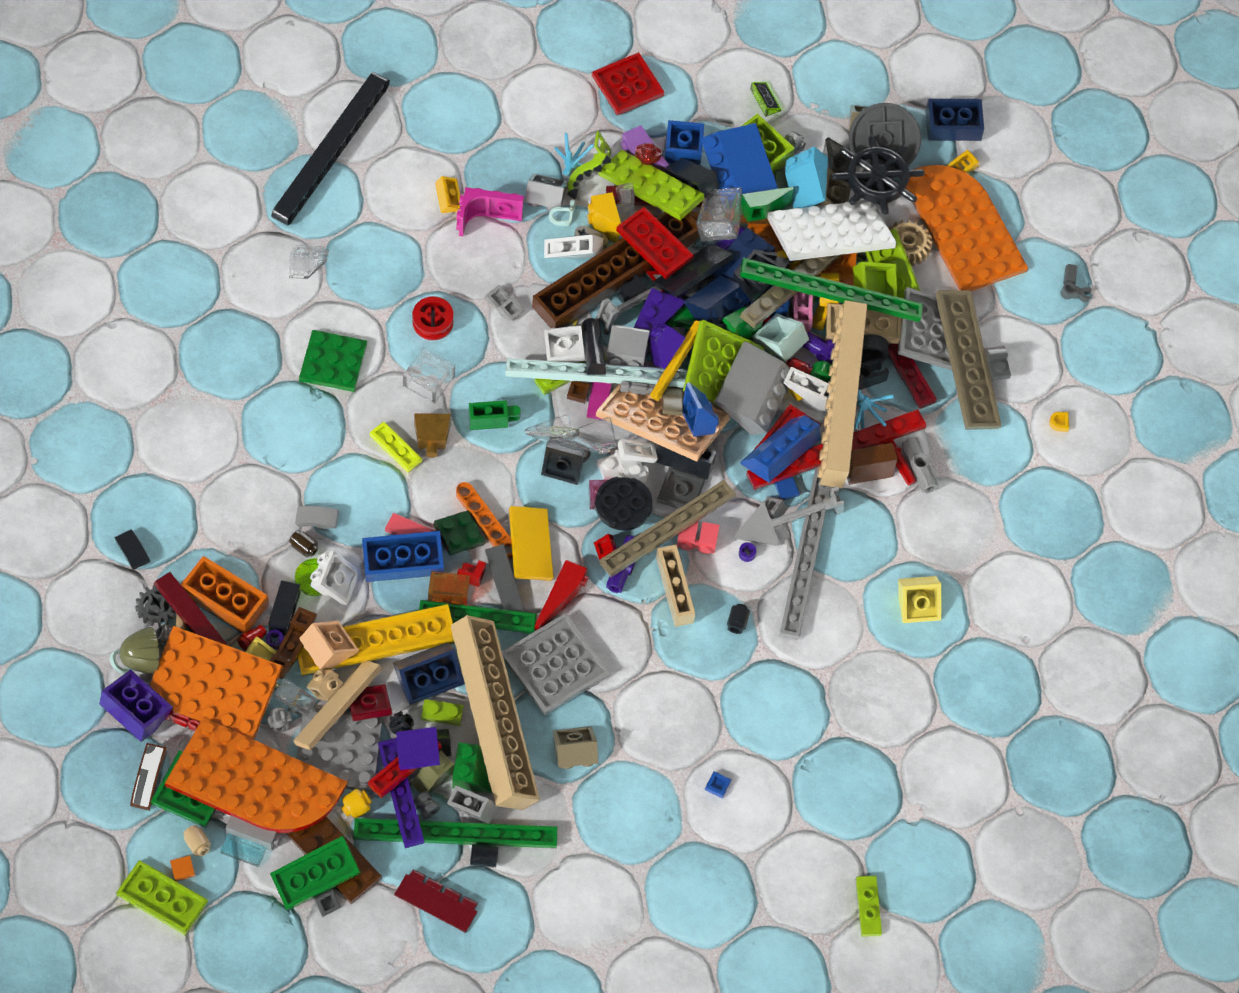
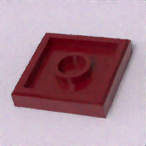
[349,684,392,722]

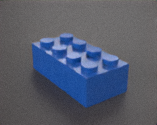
[362,531,444,582]

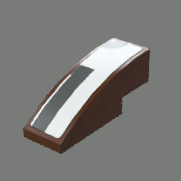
[130,743,167,811]

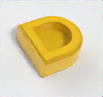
[1049,412,1069,432]

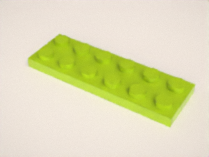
[598,150,704,221]

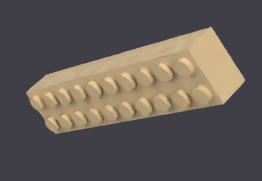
[817,300,867,489]
[451,615,540,810]

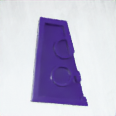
[633,288,685,343]

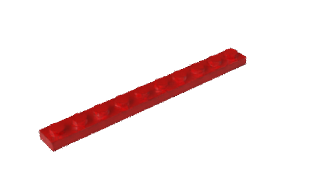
[746,409,927,490]

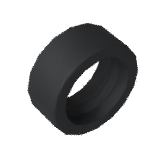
[861,334,888,363]

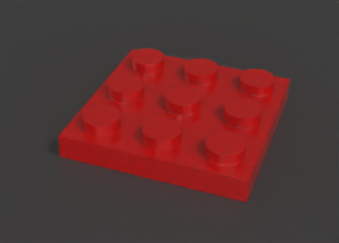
[592,52,665,116]

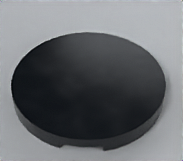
[595,476,653,531]

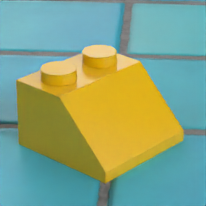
[587,192,621,243]

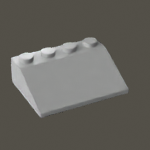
[714,342,790,435]

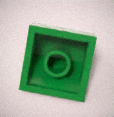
[452,742,492,794]

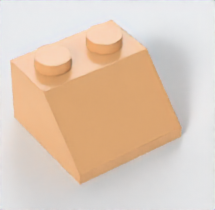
[299,621,359,669]

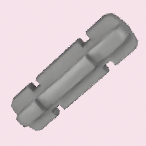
[620,381,655,396]

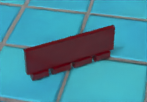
[394,869,478,933]

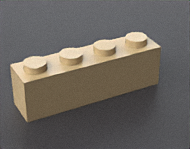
[656,545,695,627]

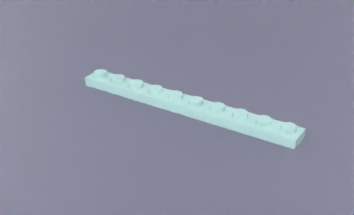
[505,358,688,388]

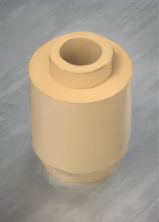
[183,825,211,856]

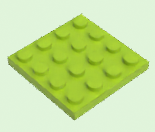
[683,320,764,408]

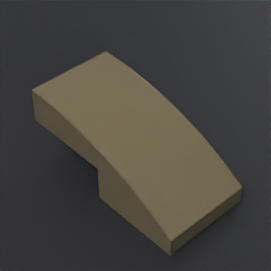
[662,387,683,416]

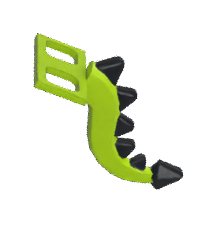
[567,131,612,199]

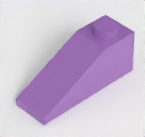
[621,125,669,174]

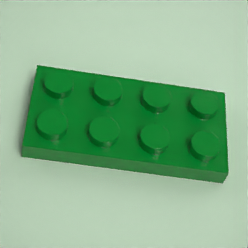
[270,836,361,911]

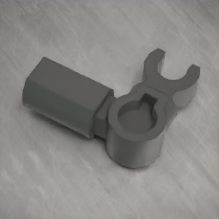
[1060,264,1091,303]

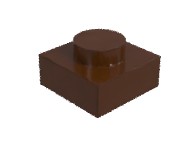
[567,381,590,404]

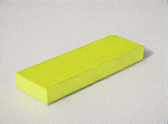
[370,421,422,473]

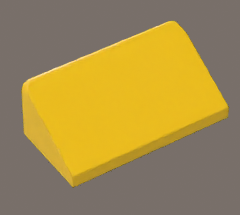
[435,176,460,213]
[812,301,827,331]

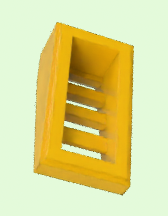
[946,149,979,174]

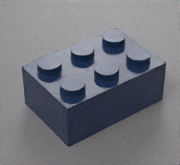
[925,98,984,141]

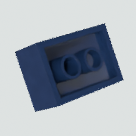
[711,227,775,283]

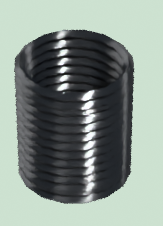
[470,844,498,868]

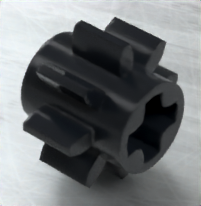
[389,711,414,735]

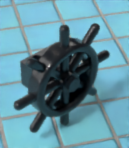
[832,136,925,215]

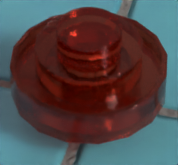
[635,143,662,165]

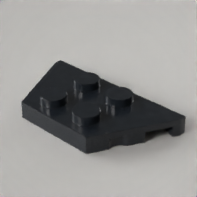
[733,250,794,303]

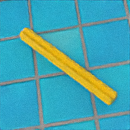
[650,320,700,401]

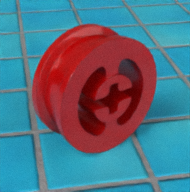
[412,296,454,341]

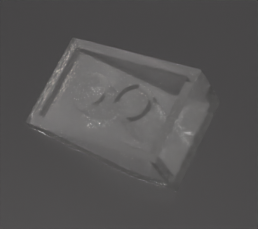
[696,188,742,241]

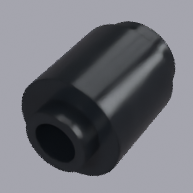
[727,604,750,634]

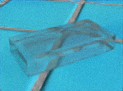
[220,833,266,867]

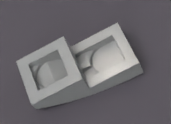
[484,285,524,322]
[295,506,339,529]

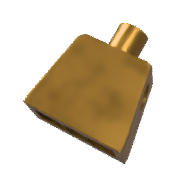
[414,413,450,458]

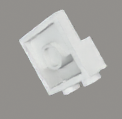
[544,326,585,362]
[596,449,649,483]
[310,551,361,605]

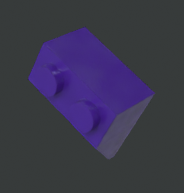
[649,323,685,369]

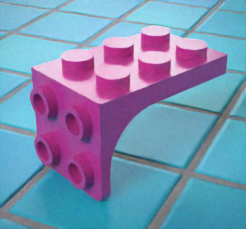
[456,187,524,237]

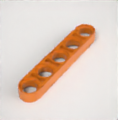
[456,482,513,559]

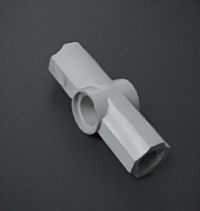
[902,437,939,494]

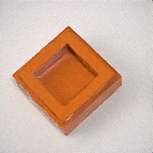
[170,856,195,881]

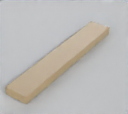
[293,661,382,750]

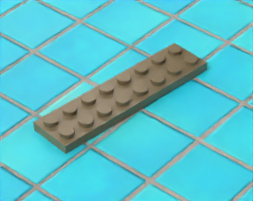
[935,290,1002,430]

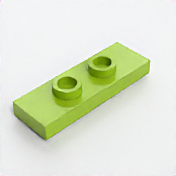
[855,876,882,937]

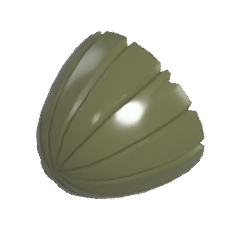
[119,627,159,674]

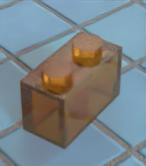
[428,571,470,605]

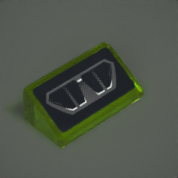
[750,82,782,117]

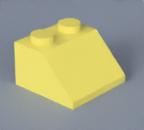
[898,576,941,623]

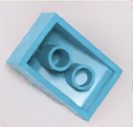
[785,146,828,208]

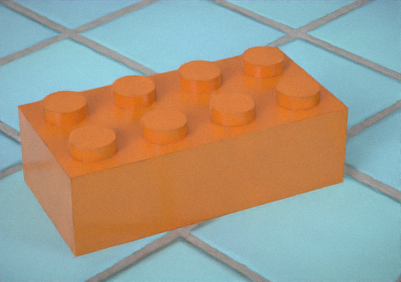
[181,556,269,633]

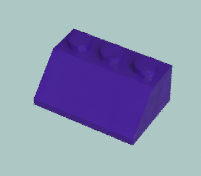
[99,669,173,742]

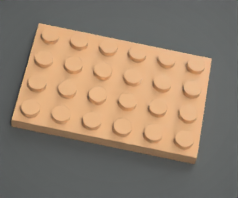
[596,384,731,461]

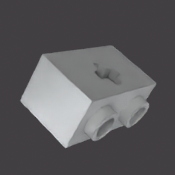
[447,786,498,824]

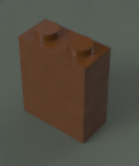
[847,443,898,485]

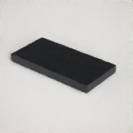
[654,243,734,298]

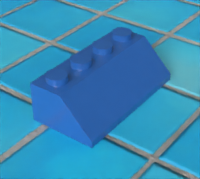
[740,415,820,483]

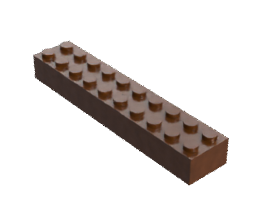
[532,212,702,328]

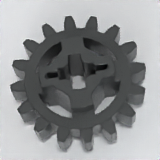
[135,585,176,627]

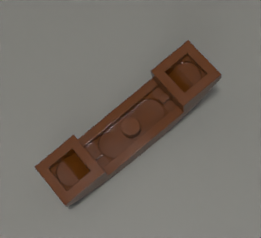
[269,607,317,679]

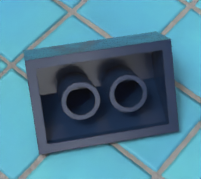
[683,276,750,324]
[393,643,465,705]

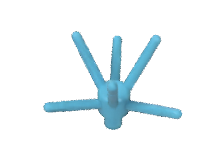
[554,133,594,177]
[854,390,894,430]

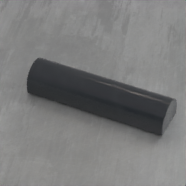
[581,318,606,375]

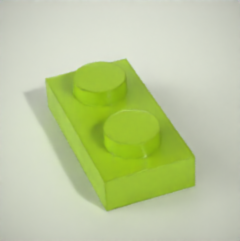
[421,699,464,726]

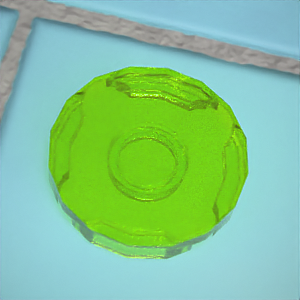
[294,558,322,596]

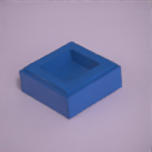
[775,477,799,501]
[705,771,732,799]

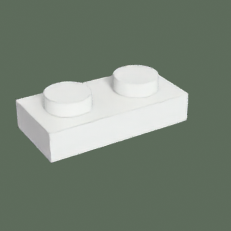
[618,439,658,463]

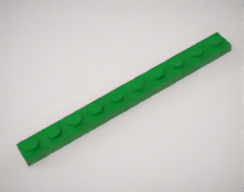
[740,258,923,322]
[354,818,557,849]

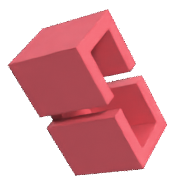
[677,521,719,554]

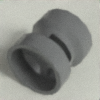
[414,791,441,819]

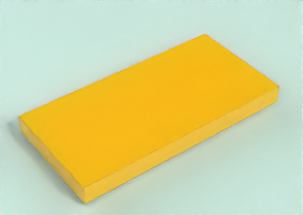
[509,506,553,581]

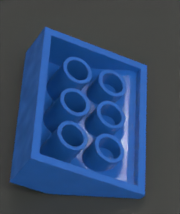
[701,123,778,209]

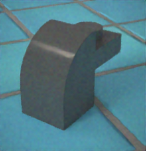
[984,346,1011,381]

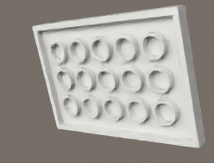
[767,200,896,261]

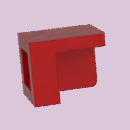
[457,560,486,587]

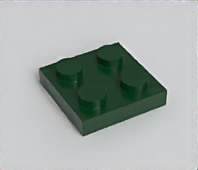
[433,510,485,556]

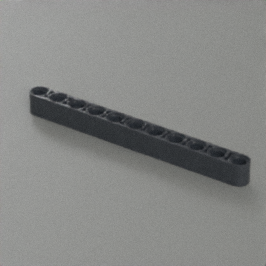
[271,72,390,226]

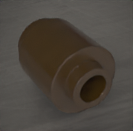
[289,530,318,558]

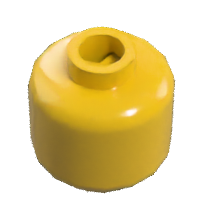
[341,789,372,818]

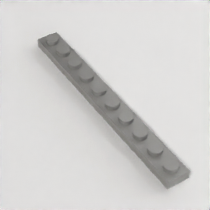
[779,467,831,640]

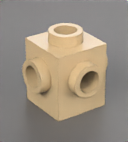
[306,669,343,701]

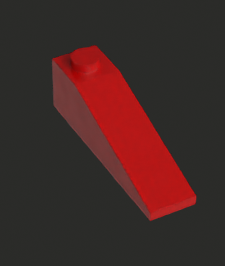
[535,560,589,631]

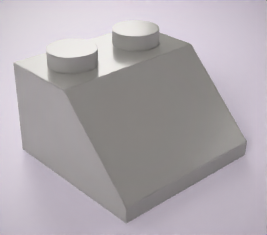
[524,174,568,210]
[606,325,650,367]

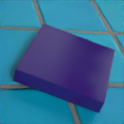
[396,727,440,770]

